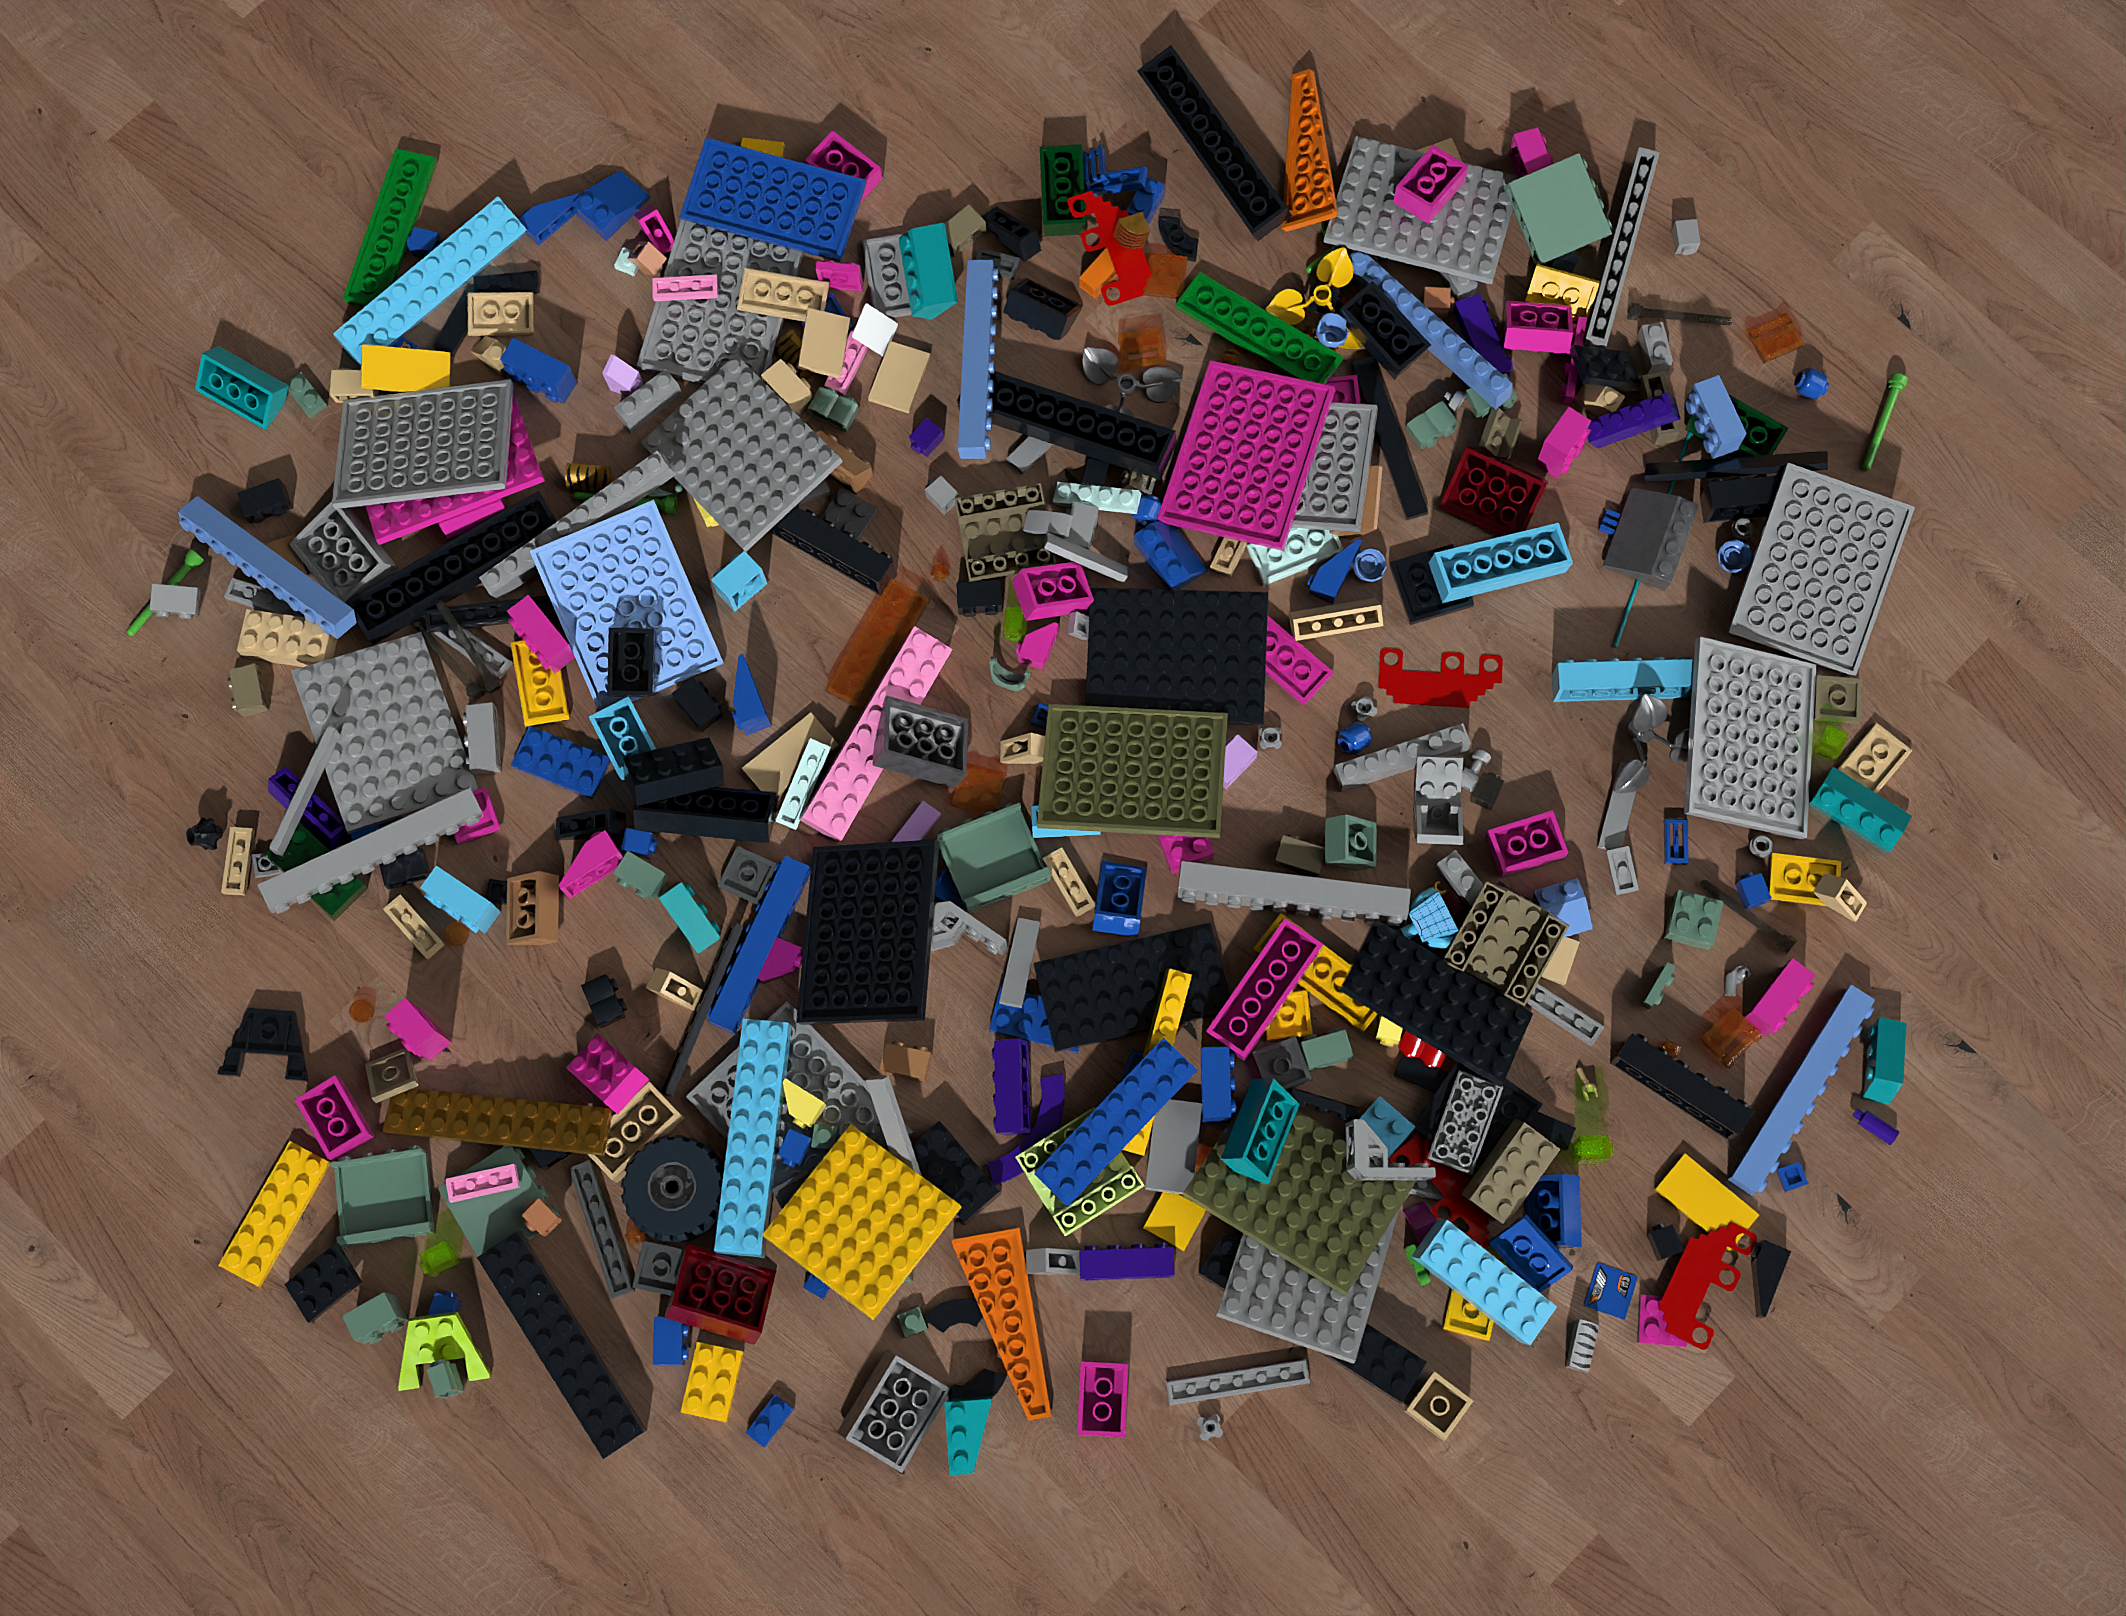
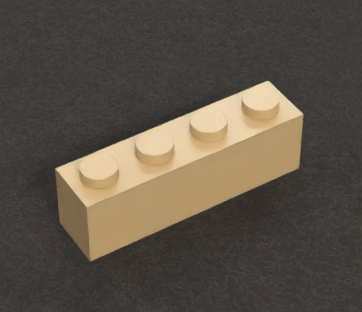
[1289,598,1383,641]

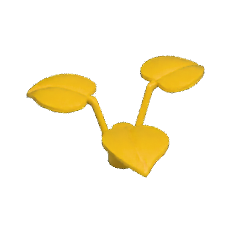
[1266,247,1362,349]

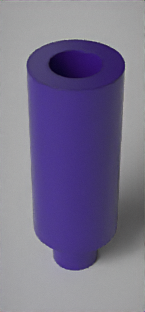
[1852,1108,1900,1145]

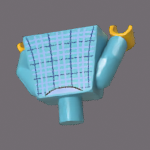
[1401,881,1459,949]

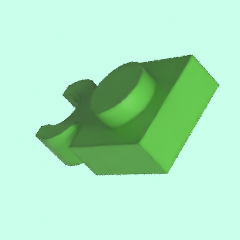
[1404,1244,1431,1286]

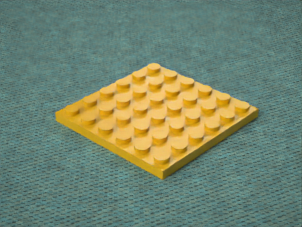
[762,1124,961,1320]

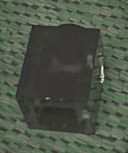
[1470,772,1504,810]

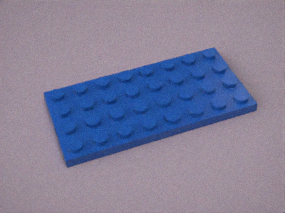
[679,138,867,262]

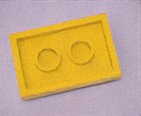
[1525,264,1600,324]
[1768,853,1841,906]
[681,1342,744,1423]

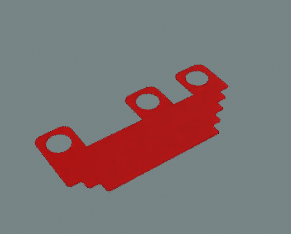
[1067,191,1152,306]
[1378,648,1503,708]
[1389,1136,1490,1249]
[1658,1222,1757,1350]

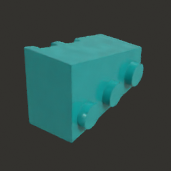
[658,881,721,954]
[1862,1017,1907,1105]
[944,1396,993,1475]

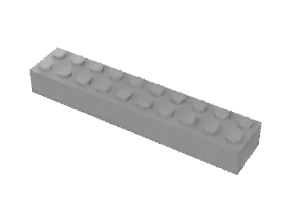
[1178,861,1411,928]

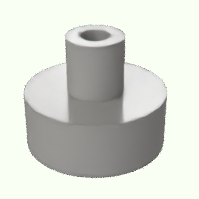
[1443,390,1466,414]

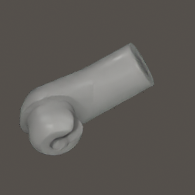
[1725,966,1750,997]

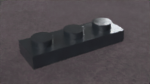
[473,270,540,294]
[1291,1088,1360,1120]

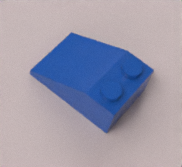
[572,170,651,241]
[732,654,771,736]
[1092,861,1147,937]

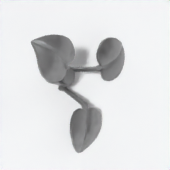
[1083,347,1183,417]
[1613,693,1689,793]

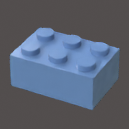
[1686,375,1747,459]

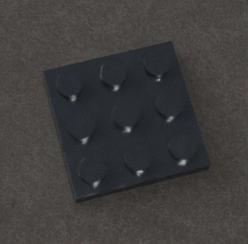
[1389,544,1474,625]

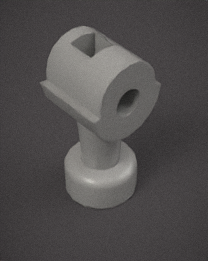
[1462,749,1491,793]

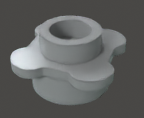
[1351,696,1377,722]
[1259,727,1282,749]
[1197,1414,1223,1441]

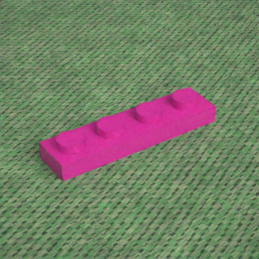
[1560,316,1587,406]

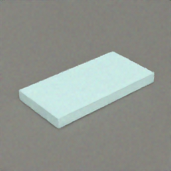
[1246,528,1344,586]

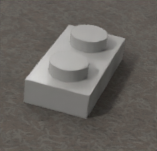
[1605,846,1639,895]

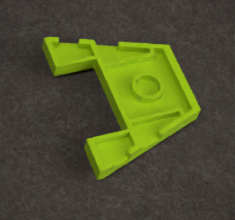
[398,1311,492,1391]

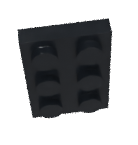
[1569,345,1641,390]
[284,1243,362,1323]

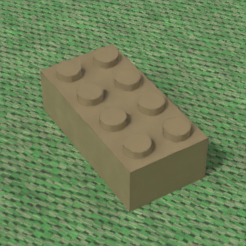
[1461,1118,1560,1226]

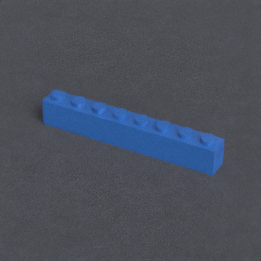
[707,856,811,1035]

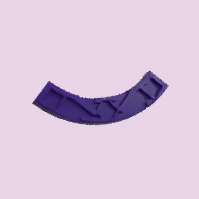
[988,1073,1065,1185]

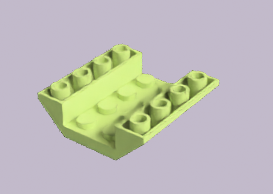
[1016,1107,1144,1237]

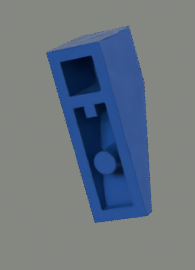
[518,193,581,246]
[1307,539,1362,604]

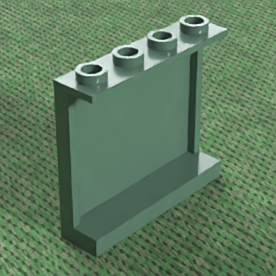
[1504,153,1612,266]
[936,802,1052,914]
[330,1145,435,1248]
[438,1146,561,1257]

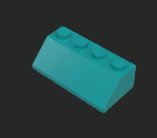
[899,223,958,320]
[195,346,289,430]
[1809,767,1912,854]
[1221,1078,1300,1184]

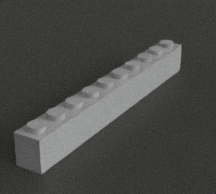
[1583,147,1660,348]
[479,450,677,600]
[258,788,483,914]

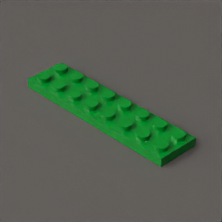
[342,148,437,307]
[1175,272,1343,384]

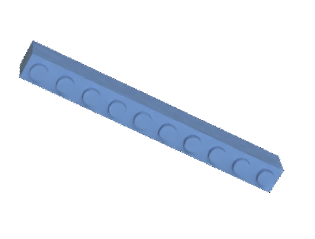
[1349,250,1513,410]
[958,260,999,459]
[178,496,357,639]
[1727,985,1875,1196]

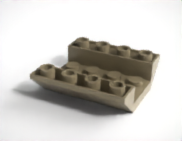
[954,483,1056,582]
[1443,881,1569,1006]

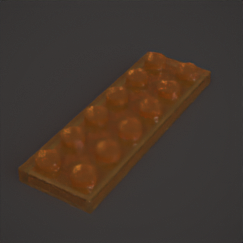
[825,578,930,711]

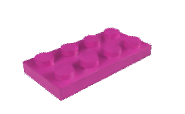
[1266,616,1334,706]

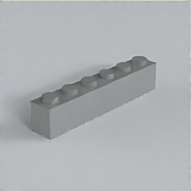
[1334,723,1471,792]

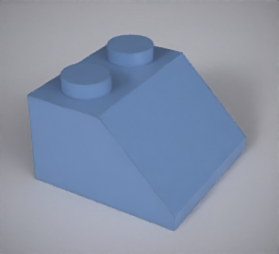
[1533,878,1593,938]

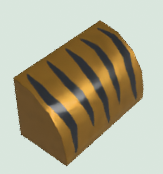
[1113,212,1150,249]
[775,329,815,380]
[565,463,614,493]

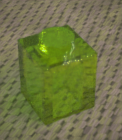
[1004,607,1028,642]
[1813,725,1849,761]
[419,1241,460,1277]

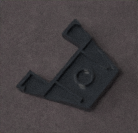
[217,1008,308,1082]

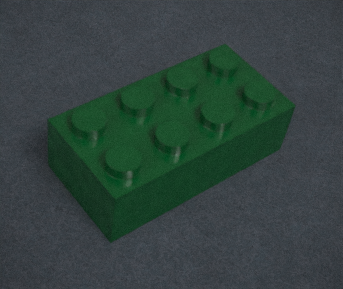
[1039,144,1086,236]
[1685,394,1789,457]
[266,823,367,921]

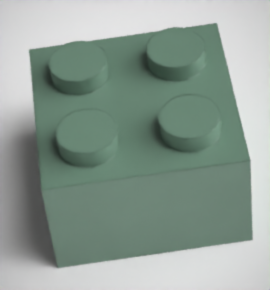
[1325,814,1376,871]
[1664,890,1724,950]
[342,1292,408,1345]

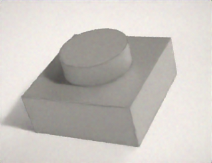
[1067,611,1089,640]

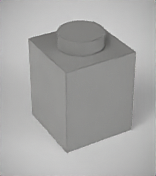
[1671,219,1701,255]
[925,476,959,515]

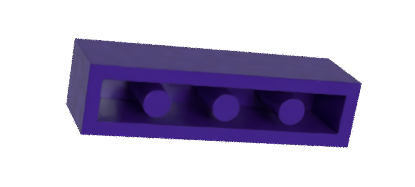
[1453,294,1513,378]
[1588,392,1680,448]
[268,766,348,851]
[992,1039,1031,1136]
[1079,1243,1175,1281]

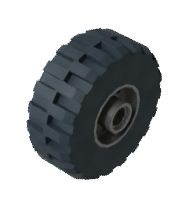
[621,1135,724,1243]

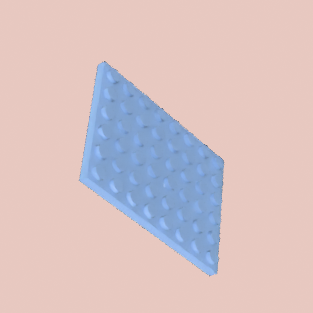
[530,500,724,712]

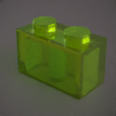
[1573,1136,1613,1165]

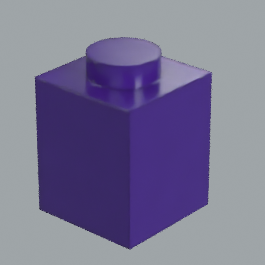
[909,418,944,457]

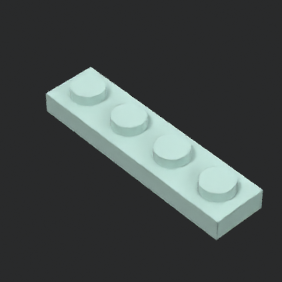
[1053,482,1142,514]
[775,738,831,830]

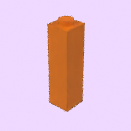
[1079,247,1143,299]

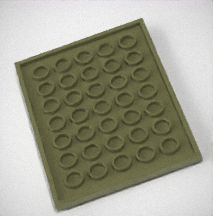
[1037,704,1228,838]
[1183,1103,1416,1296]

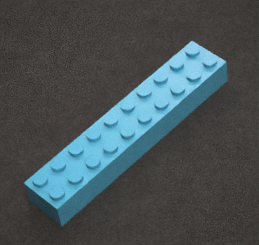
[333,197,527,367]
[714,1018,792,1258]

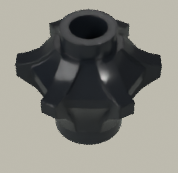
[186,817,223,850]

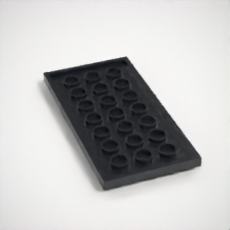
[1339,919,1533,1087]
[1033,922,1230,1053]

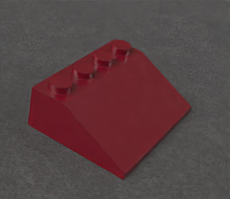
[1439,446,1549,536]
[664,1244,776,1345]

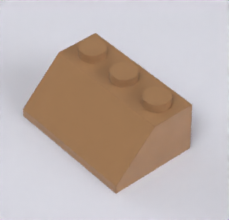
[816,430,873,495]
[1329,466,1383,540]
[506,871,559,945]

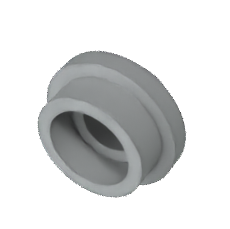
[1731,518,1754,540]
[1749,835,1773,858]

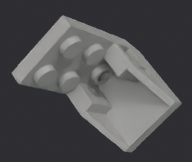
[1413,755,1463,845]
[931,901,1008,956]
[1345,1119,1436,1181]

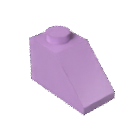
[602,354,643,397]
[1223,734,1258,789]

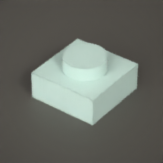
[614,247,639,276]

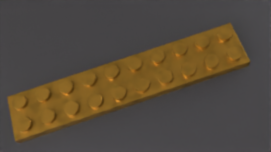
[383,1089,613,1156]

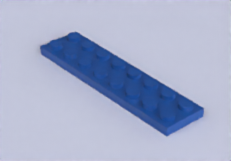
[1034,1038,1198,1207]

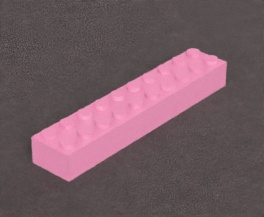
[799,626,952,842]

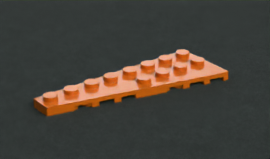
[1281,69,1338,232]
[951,1228,1052,1421]

